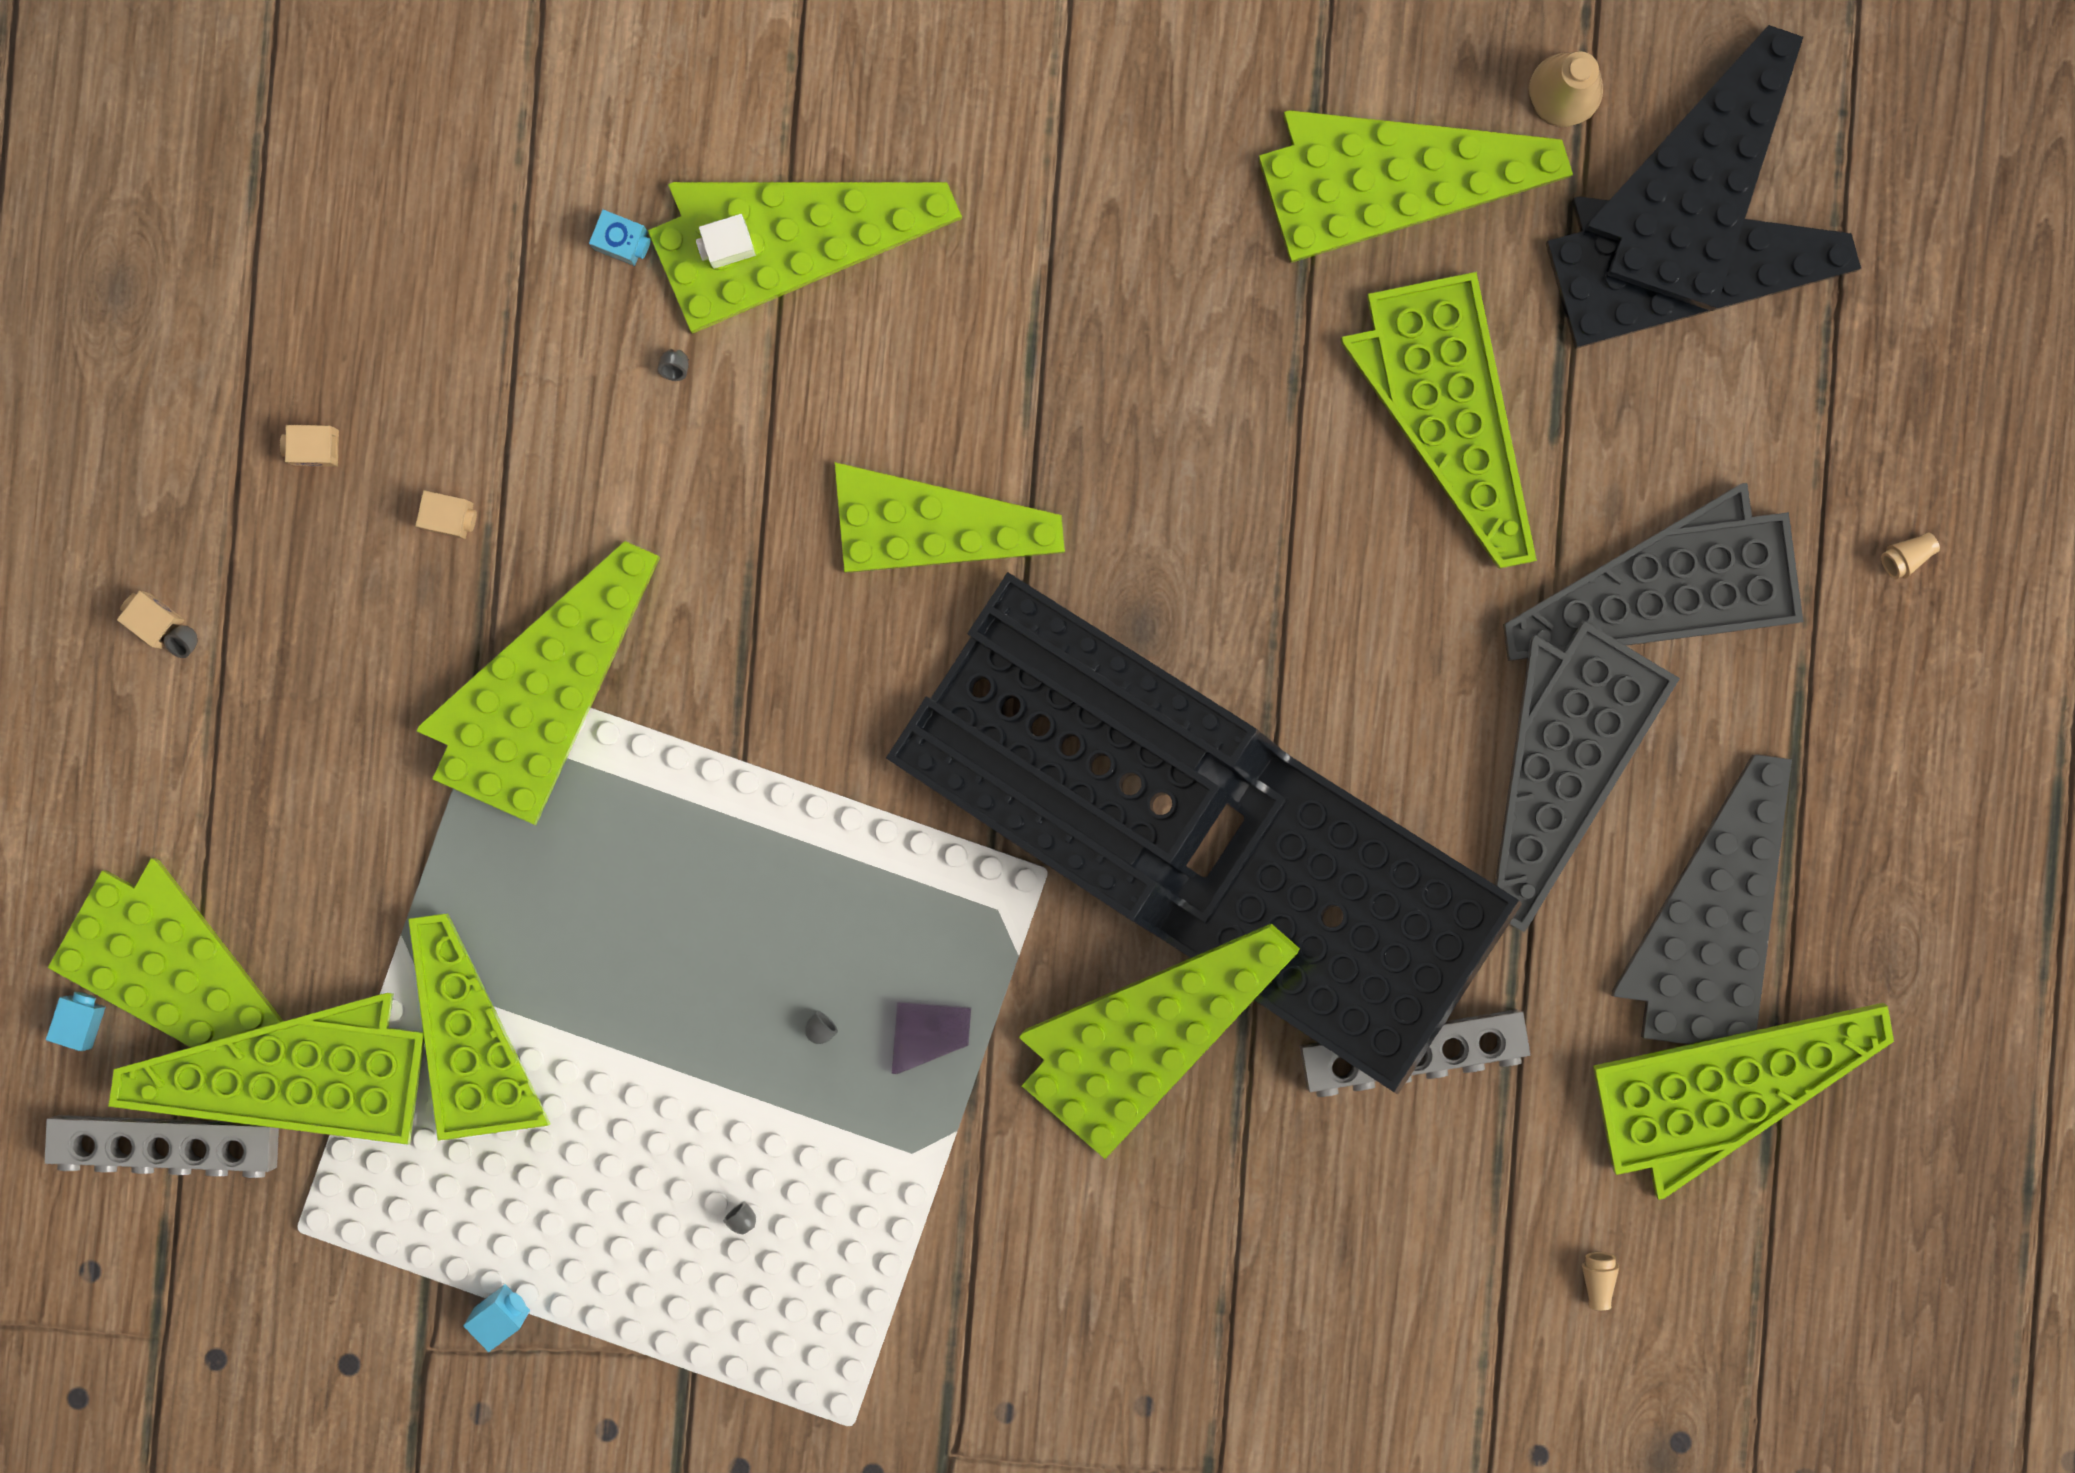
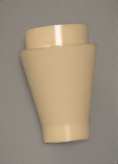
[1881,533,1940,579]
[1582,1252,1619,1311]

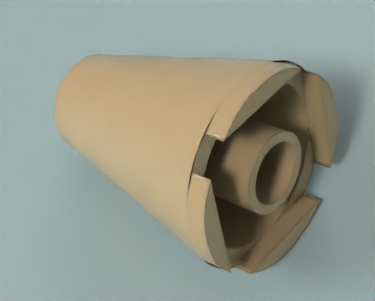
[1529,52,1603,127]

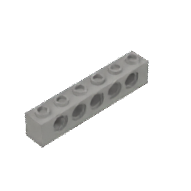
[1299,1009,1531,1097]
[45,1115,279,1178]

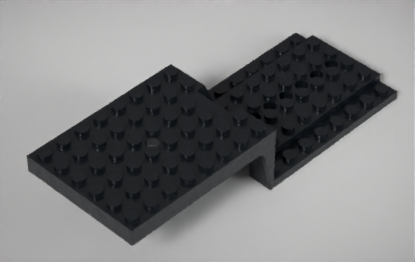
[886,572,1522,1094]

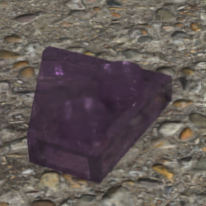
[892,1002,972,1074]

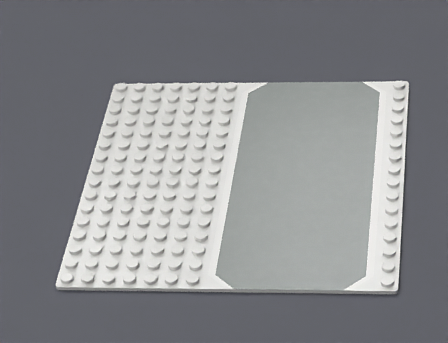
[297,708,1047,1426]

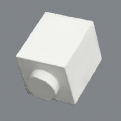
[696,214,756,269]

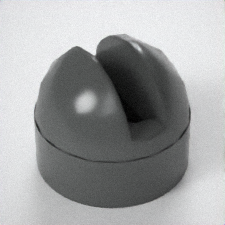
[658,349,689,381]
[164,625,198,658]
[805,1011,838,1044]
[723,1201,756,1235]

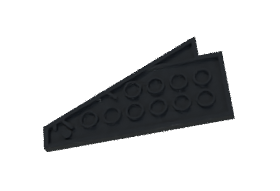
[1586,25,1803,311]
[1545,196,1861,349]

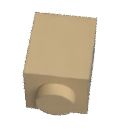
[280,425,339,467]
[415,490,477,539]
[117,591,184,649]

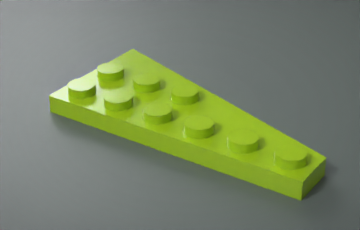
[834,462,1065,573]
[408,913,551,1141]

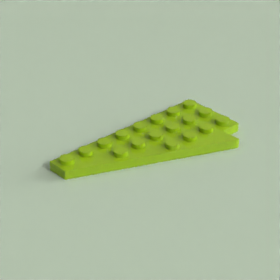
[1258,110,1573,263]
[648,182,962,334]
[1340,272,1537,569]
[417,541,660,826]
[48,858,284,1047]
[1019,924,1300,1159]
[108,993,425,1145]
[1593,1003,1894,1200]

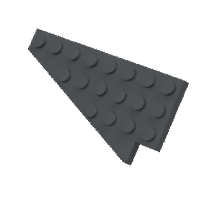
[1503,483,1804,661]
[1495,621,1680,933]
[1611,755,1792,1044]

